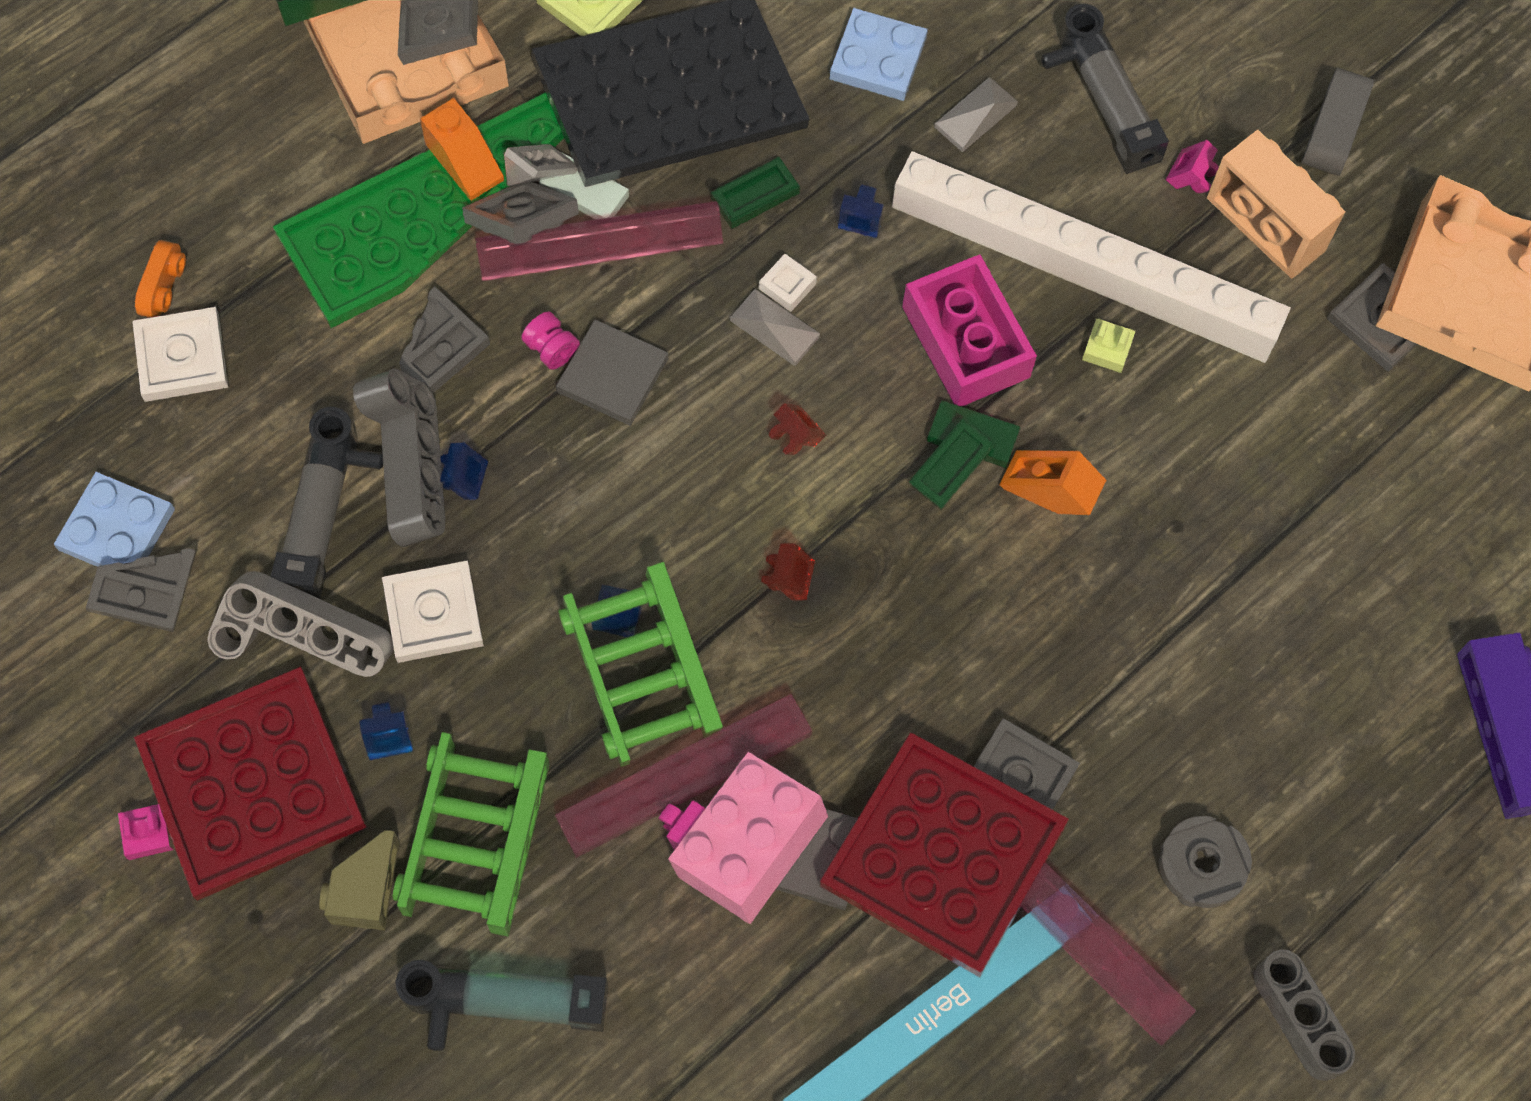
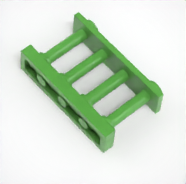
[558,562,723,767]
[393,732,550,937]

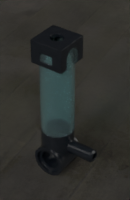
[395,960,609,1051]

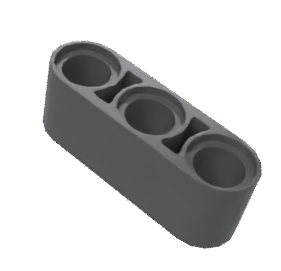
[1301,67,1375,176]
[1254,949,1355,1081]

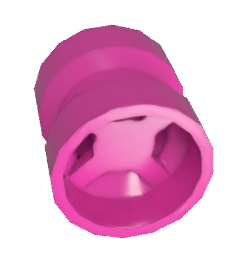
[521,311,580,370]

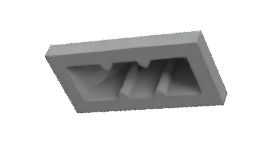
[934,77,1018,152]
[504,144,577,186]
[730,289,820,366]

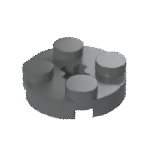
[1159,816,1252,908]

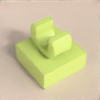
[1082,318,1135,373]

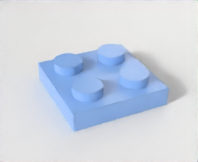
[830,8,928,101]
[54,472,175,567]

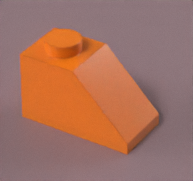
[420,98,504,201]
[999,450,1106,515]

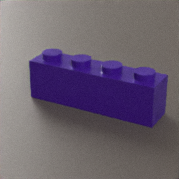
[1457,633,1531,819]

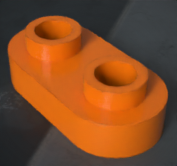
[135,240,186,318]

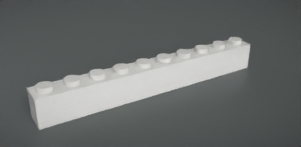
[892,151,1291,363]

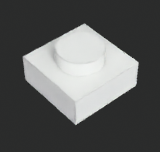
[759,254,817,312]

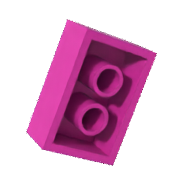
[902,254,1037,407]

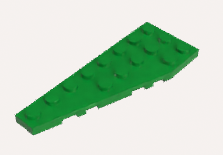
[273,93,564,328]

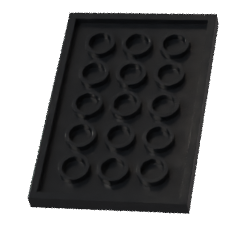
[531,0,810,187]

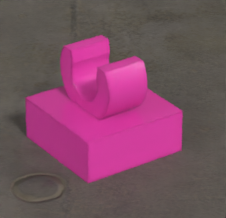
[1166,140,1219,194]
[658,801,706,850]
[118,804,173,860]

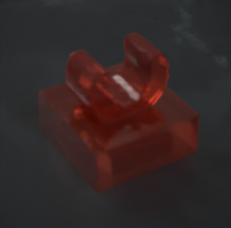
[769,403,827,455]
[761,543,815,600]

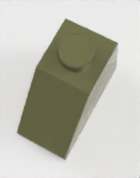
[319,830,400,930]

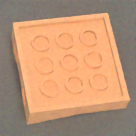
[304,0,509,144]
[1376,175,1531,392]

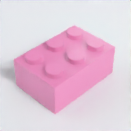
[668,752,828,924]

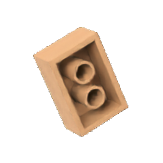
[1207,130,1346,279]

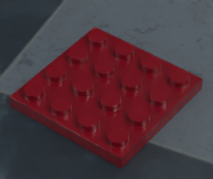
[134,667,367,901]
[820,732,1069,977]

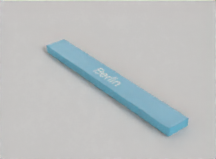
[782,887,1092,1101]

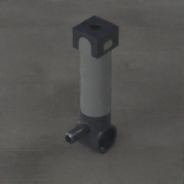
[1041,4,1169,174]
[271,407,383,599]

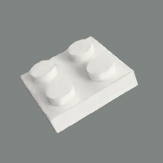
[133,307,228,402]
[382,561,484,663]

